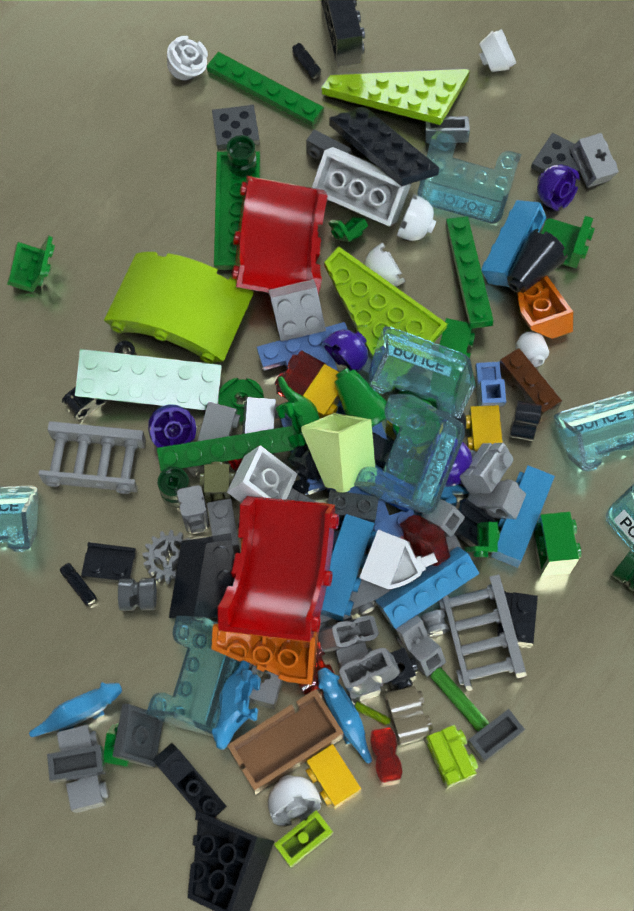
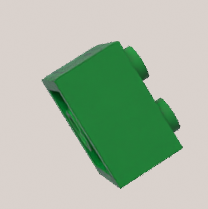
[533,512,581,576]

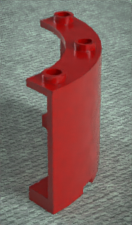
[232,176,328,295]
[218,496,339,642]

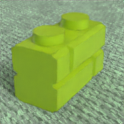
[425,725,478,789]
[274,810,333,868]

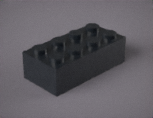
[321,0,365,67]

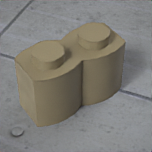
[384,685,433,746]

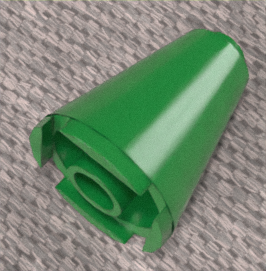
[334,368,396,428]

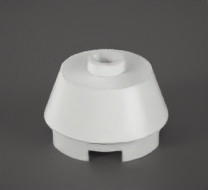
[479,29,516,72]
[167,36,208,80]

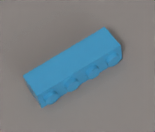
[481,200,546,287]
[491,466,555,568]
[320,514,377,622]
[375,547,480,629]

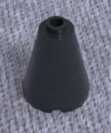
[507,229,568,292]

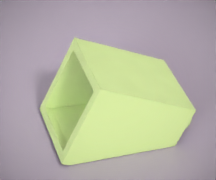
[301,413,376,492]

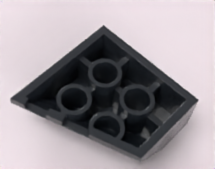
[169,533,235,621]
[187,811,274,911]

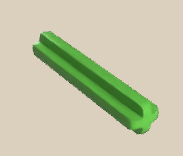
[431,667,489,732]

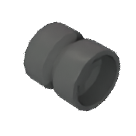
[118,578,157,611]

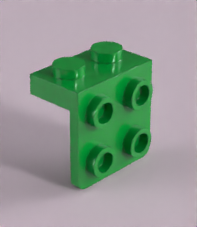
[541,216,595,269]
[7,235,55,293]

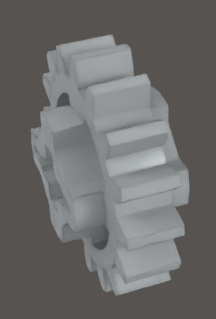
[143,530,190,584]

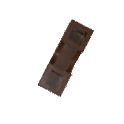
[500,348,562,424]

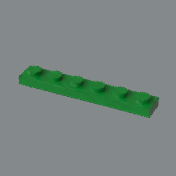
[207,52,324,127]
[446,216,494,329]
[157,426,296,472]

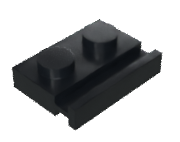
[454,499,499,547]
[81,542,137,583]
[496,591,538,646]

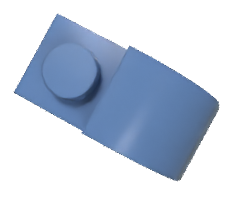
[475,362,506,407]

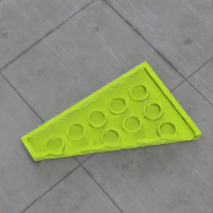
[322,69,470,125]
[324,247,448,392]

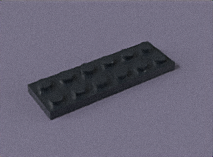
[329,107,439,187]

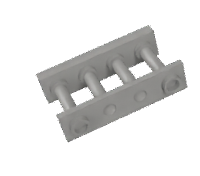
[39,421,146,494]
[439,574,527,691]

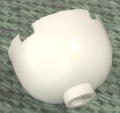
[397,194,436,241]
[365,243,405,287]
[268,775,322,826]

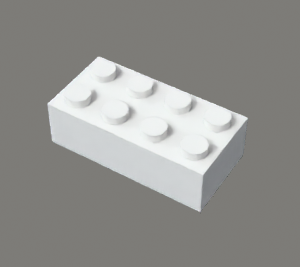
[312,147,411,226]

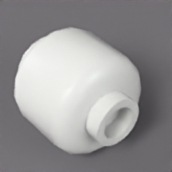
[515,332,549,367]

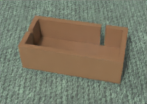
[227,689,344,794]

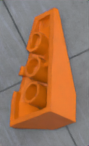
[517,276,573,339]
[212,624,319,685]

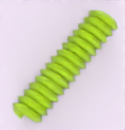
[354,701,391,726]

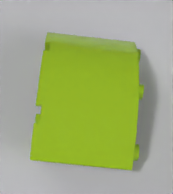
[104,252,254,364]

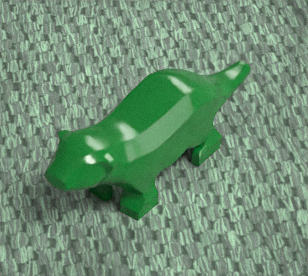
[276,376,320,448]

